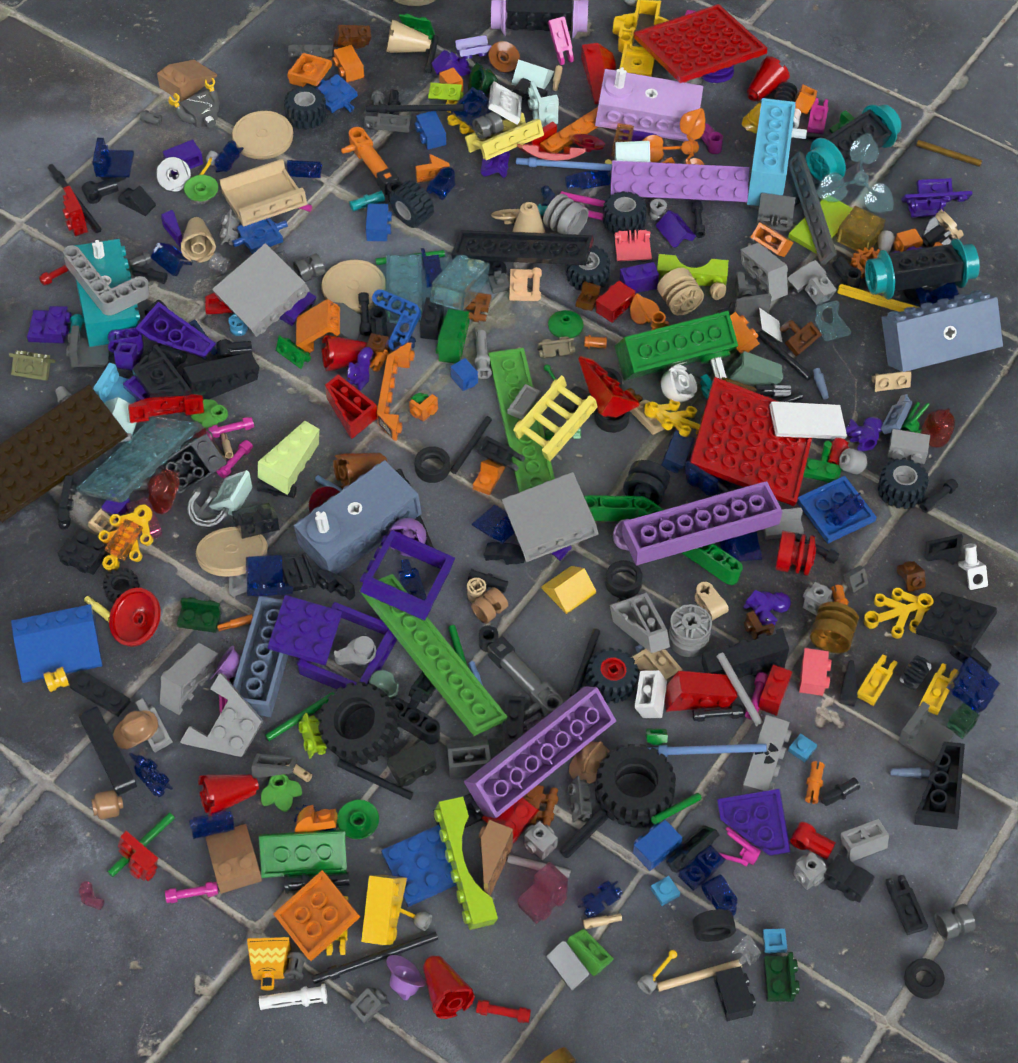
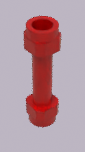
[39,265,69,286]
[476,1000,531,1023]

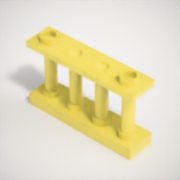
[465,112,544,160]
[514,375,598,462]

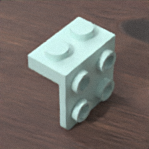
[528,81,559,127]

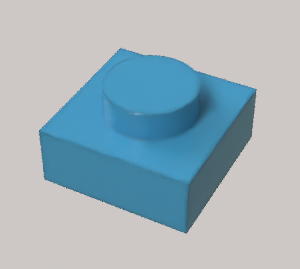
[788,733,817,763]
[650,876,680,906]
[762,929,787,953]

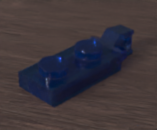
[565,170,611,190]
[399,559,427,601]

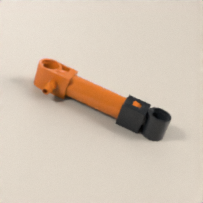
[341,127,403,203]

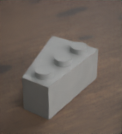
[741,242,788,301]

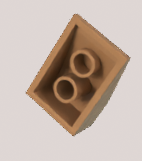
[157,60,217,102]
[479,820,513,896]
[205,824,262,894]

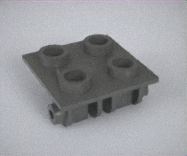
[756,193,796,232]

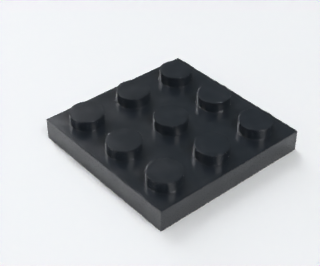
[916,592,997,651]

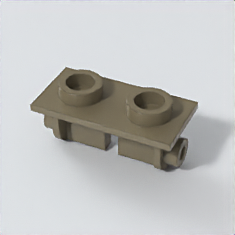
[537,337,575,359]

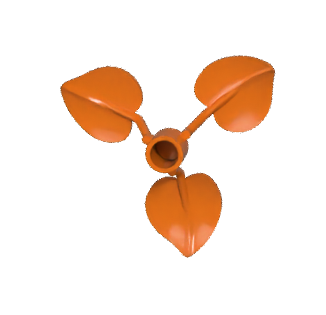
[642,108,705,165]
[630,294,682,330]

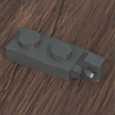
[288,44,334,61]
[364,113,411,133]

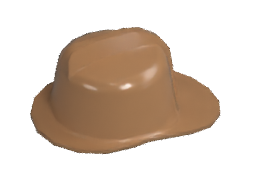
[113,710,158,749]
[569,741,610,784]

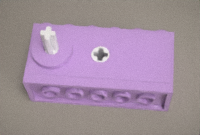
[595,67,703,142]

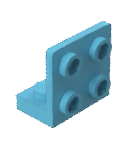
[93,363,136,404]

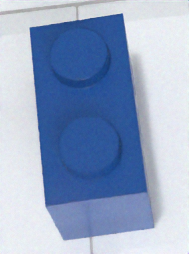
[414,111,446,150]
[366,204,392,241]
[633,820,683,871]

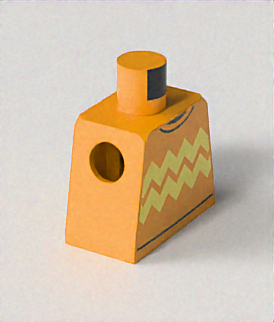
[247,937,291,991]

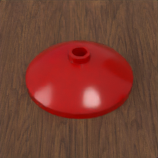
[109,588,161,647]

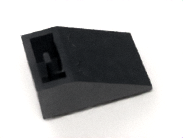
[158,427,227,494]

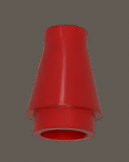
[828,438,849,465]

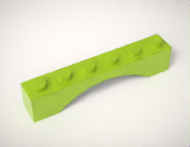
[434,797,498,930]

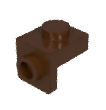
[575,282,600,311]
[367,333,390,353]
[897,561,926,592]
[744,611,775,640]

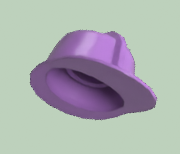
[210,645,241,679]
[386,955,426,1000]

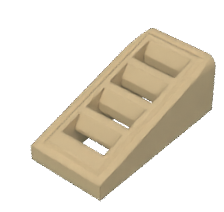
[88,509,125,546]

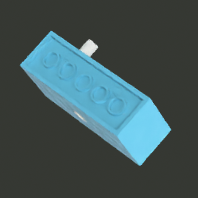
[747,98,807,206]

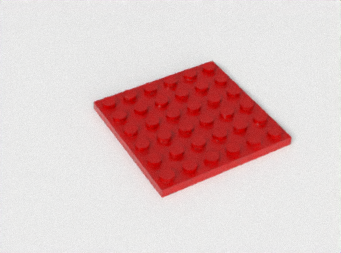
[634,4,767,83]
[688,377,812,506]

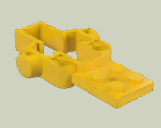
[612,0,669,77]

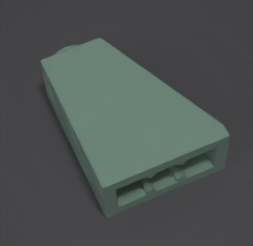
[726,351,783,388]

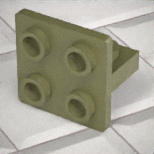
[9,350,56,381]

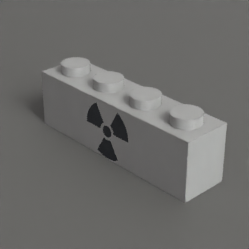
[741,715,792,795]

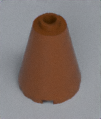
[333,453,388,489]

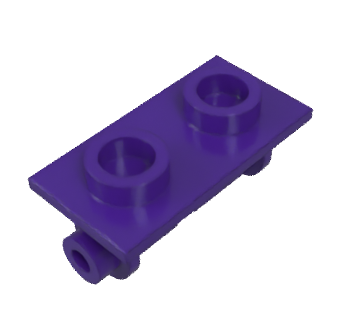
[908,198,946,217]

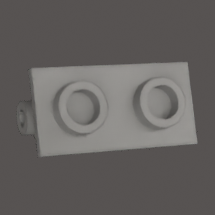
[219,209,240,245]

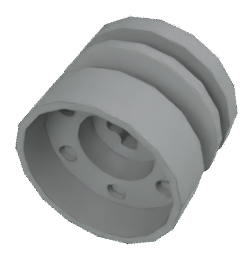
[543,194,589,235]
[668,604,712,657]

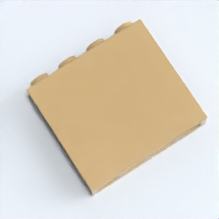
[219,159,307,227]

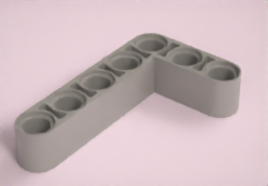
[63,245,149,316]

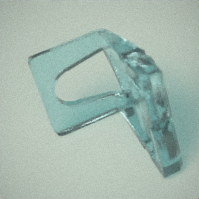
[815,301,851,341]

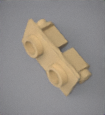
[872,371,911,392]

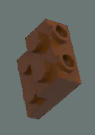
[333,25,371,49]

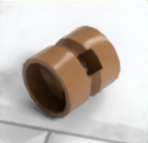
[471,587,508,624]

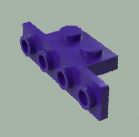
[901,178,972,204]

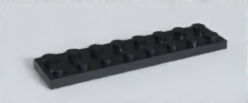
[451,230,594,265]

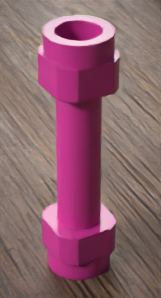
[208,417,254,438]
[216,440,253,478]
[745,673,768,720]
[165,881,219,903]

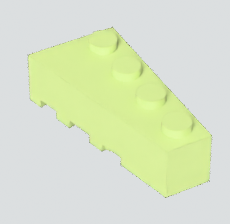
[258,421,320,495]

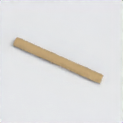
[656,959,742,992]

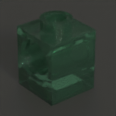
[946,703,980,739]

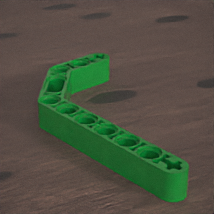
[584,495,743,585]

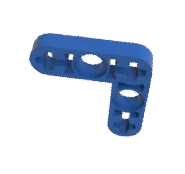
[372,290,421,351]

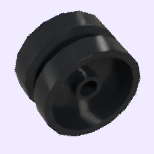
[623,460,670,505]

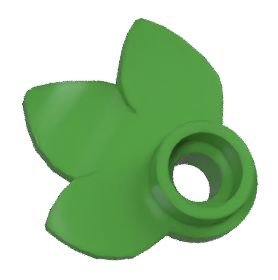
[191,399,228,429]
[261,774,302,812]

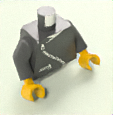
[168,78,220,128]

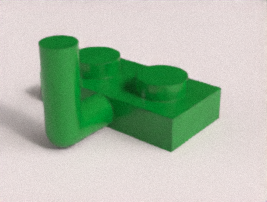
[803,441,841,483]

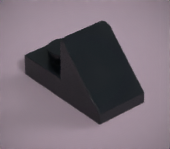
[118,185,156,216]
[925,534,963,565]

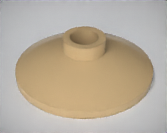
[491,209,520,224]

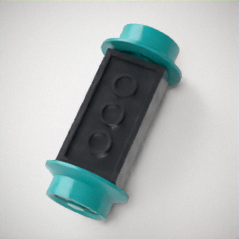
[806,104,901,182]
[865,239,980,300]

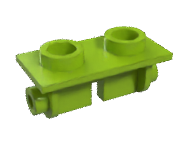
[428,83,464,101]
[299,713,327,759]

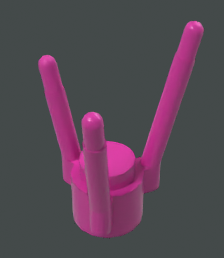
[706,827,761,867]

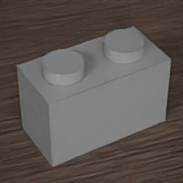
[887,429,930,464]

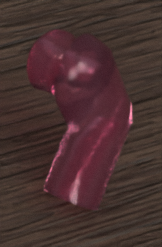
[79,881,105,910]

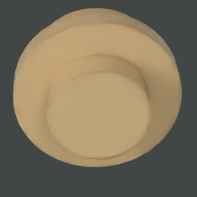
[709,283,726,300]

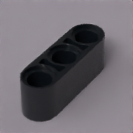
[393,698,440,744]

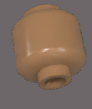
[91,790,123,820]

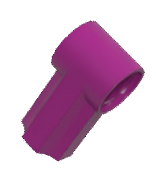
[701,123,723,154]

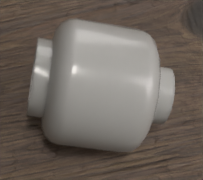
[839,448,867,474]

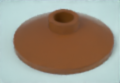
[488,41,520,73]

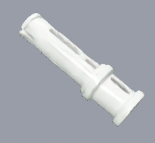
[259,984,328,1010]

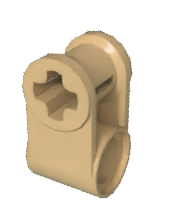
[695,582,729,621]

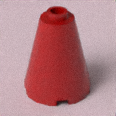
[747,56,790,102]
[322,335,373,371]
[198,774,259,817]
[423,956,475,1019]

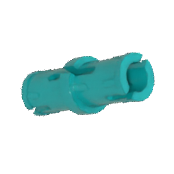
[349,191,385,212]

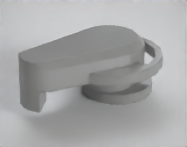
[334,636,376,665]

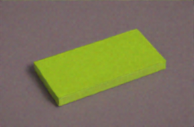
[788,194,856,254]

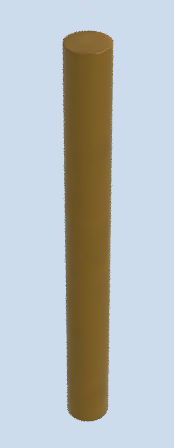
[916,140,982,167]

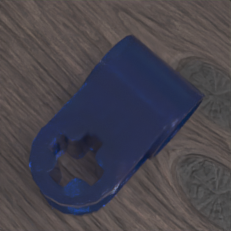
[427,167,455,200]
[701,874,737,916]

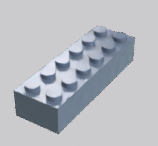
[233,596,288,717]

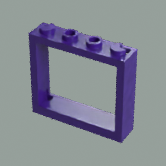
[360,530,455,621]
[297,602,397,689]

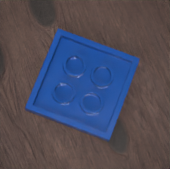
[797,476,877,544]
[381,825,457,907]

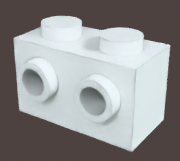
[635,670,667,718]

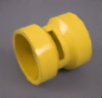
[43,667,69,692]

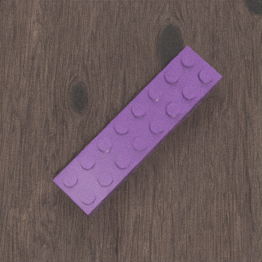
[610,161,750,203]
[622,481,782,565]
[464,686,616,818]

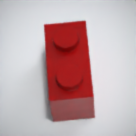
[596,281,635,323]
[758,665,792,716]

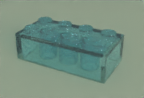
[386,254,422,323]
[430,255,490,311]

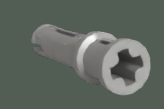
[474,330,492,379]

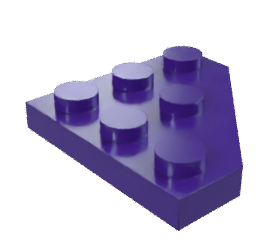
[717,789,791,856]

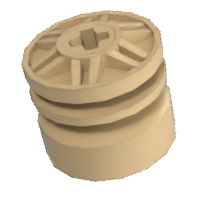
[657,268,704,316]

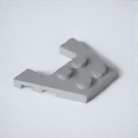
[180,673,263,757]

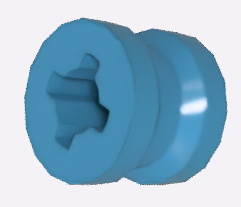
[228,314,248,336]

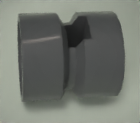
[473,111,504,140]
[293,253,325,282]
[934,904,976,940]

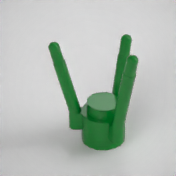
[901,402,940,434]

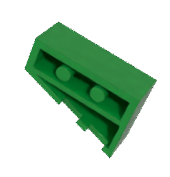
[436,309,470,364]

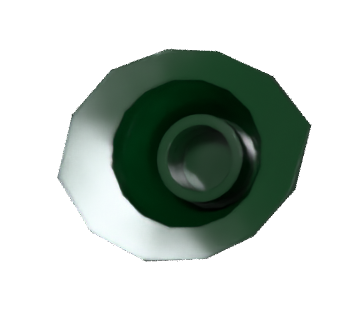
[468,62,498,98]

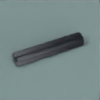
[559,810,608,858]

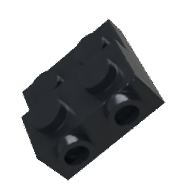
[232,503,280,539]
[58,528,114,575]

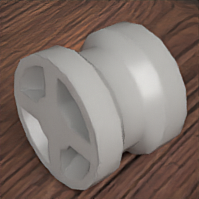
[649,199,667,221]

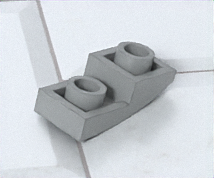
[787,260,827,293]

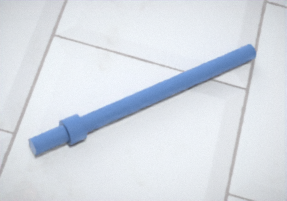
[516,157,612,171]
[647,744,767,757]

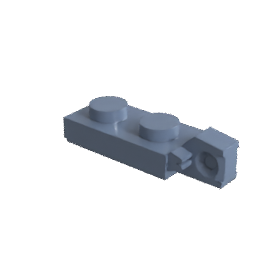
[881,394,912,434]

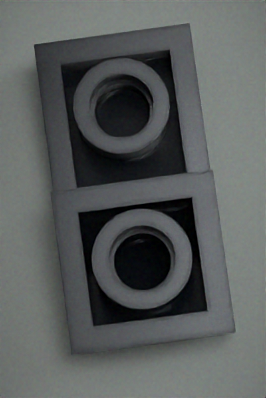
[483,542,525,565]
[316,569,355,601]

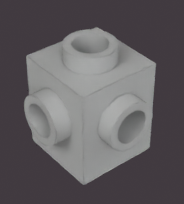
[805,274,837,305]
[803,582,833,615]
[524,821,558,860]
[793,853,826,890]

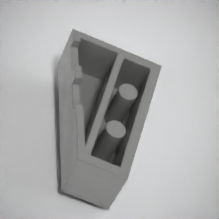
[610,593,670,653]
[160,643,218,715]

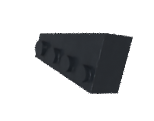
[182,352,260,400]
[701,628,789,679]
[915,741,965,830]

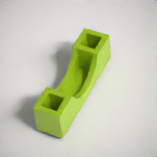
[657,254,729,286]

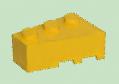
[361,875,407,945]

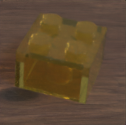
[836,206,886,251]

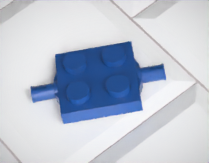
[316,74,358,113]
[232,218,288,254]

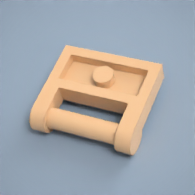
[509,267,542,301]

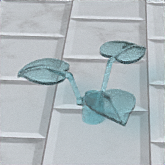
[816,133,894,212]

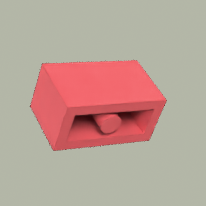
[799,648,832,696]

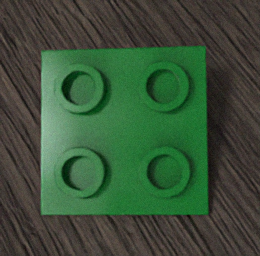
[399,14,435,41]

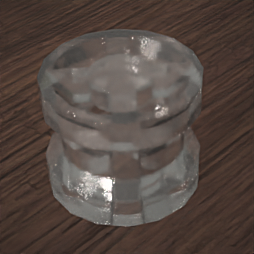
[209,252,231,274]

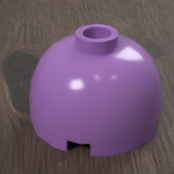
[387,517,427,557]

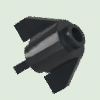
[921,216,951,248]

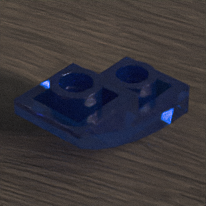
[678,845,726,891]

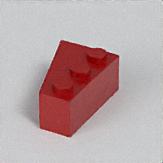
[325,374,377,439]
[665,671,738,712]

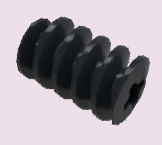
[773,82,798,102]

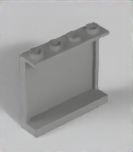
[212,243,310,337]
[502,472,599,562]

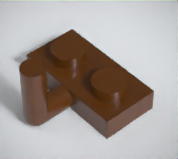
[780,320,822,357]

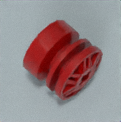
[775,530,816,576]

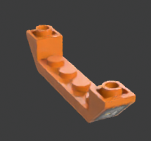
[377,343,415,441]

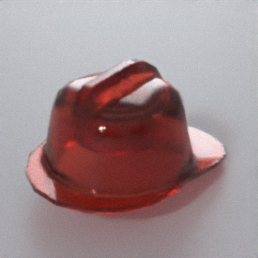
[921,408,955,447]
[148,469,180,514]

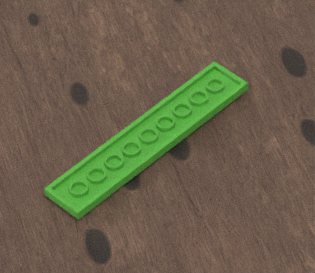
[488,348,555,493]
[359,574,507,736]

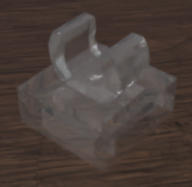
[732,935,761,965]

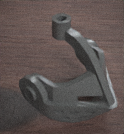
[188,486,229,527]

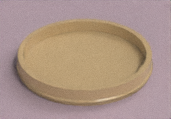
[232,111,293,160]
[321,260,386,313]
[196,527,268,576]

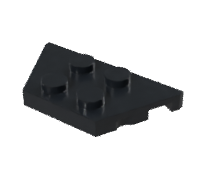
[132,344,191,398]

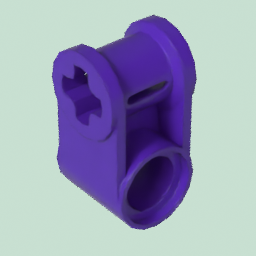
[108,328,144,353]

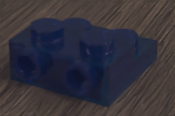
[451,87,492,130]
[946,657,1000,714]

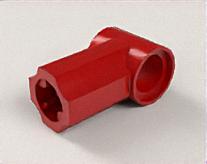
[790,822,836,860]

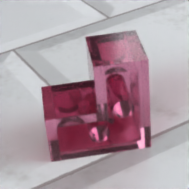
[518,862,568,924]

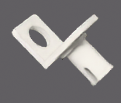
[958,544,988,590]

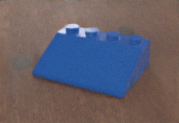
[11,604,103,683]

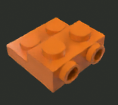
[287,53,332,87]

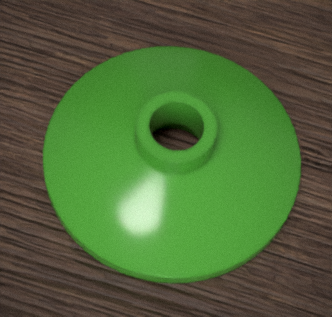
[184,175,218,201]

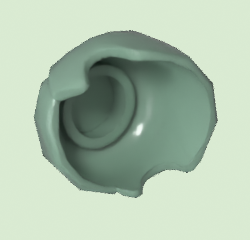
[369,670,399,700]

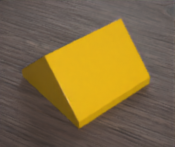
[541,566,596,614]

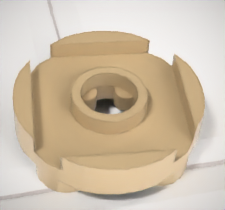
[935,209,964,240]

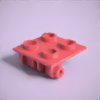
[614,229,652,261]

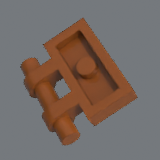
[453,290,492,322]
[523,785,558,827]

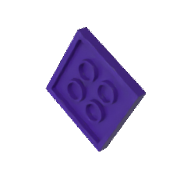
[268,595,342,666]

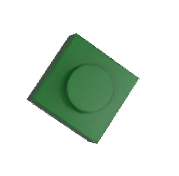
[646,729,668,745]

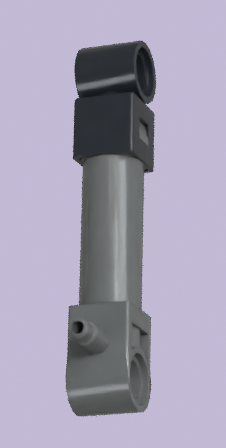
[479,625,563,717]

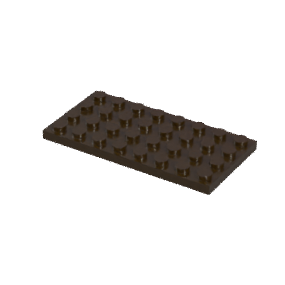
[0,384,128,523]

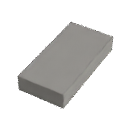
[507,384,541,420]

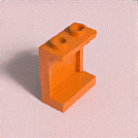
[296,299,340,353]

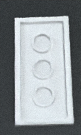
[488,81,522,125]
[769,402,847,439]

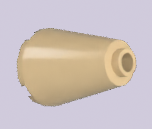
[386,20,431,53]
[512,202,546,233]
[181,217,216,263]

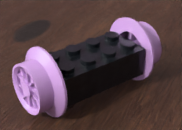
[491,0,588,39]

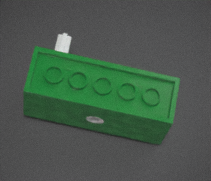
[614,311,738,381]

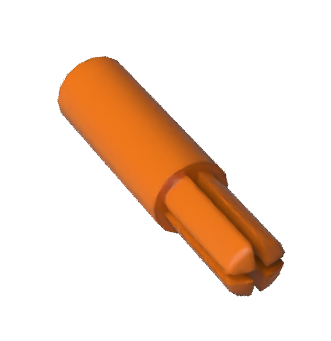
[217,614,253,631]

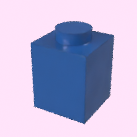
[450,358,478,391]

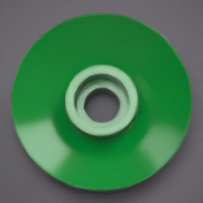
[548,310,584,339]
[337,800,379,839]

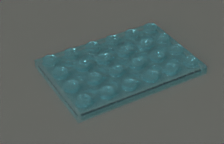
[77,416,199,503]

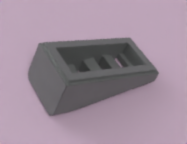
[252,753,297,778]

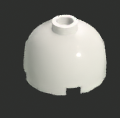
[661,365,697,402]

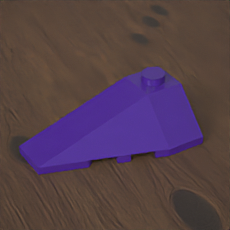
[135,302,216,358]

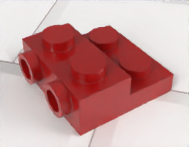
[62,185,88,236]
[118,831,159,881]

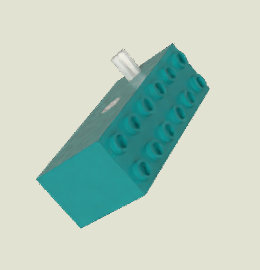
[74,239,141,347]

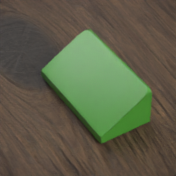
[567,928,613,976]

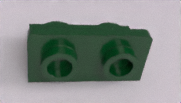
[177,597,222,633]
[764,952,800,1002]

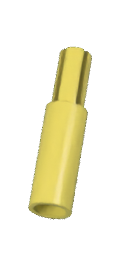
[84,596,110,622]

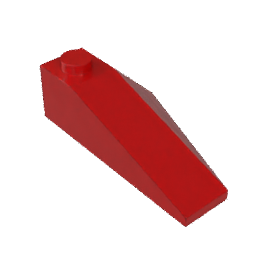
[581,43,616,104]
[578,356,640,418]

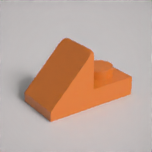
[415,154,450,183]
[473,459,506,495]

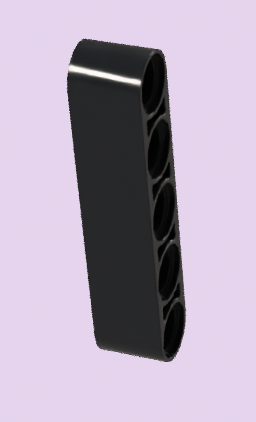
[78,706,137,796]

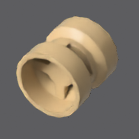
[467,578,486,603]

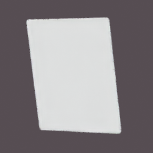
[759,308,782,342]

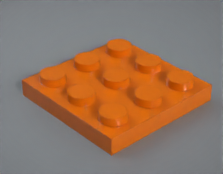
[273,870,361,961]

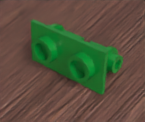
[275,336,311,369]

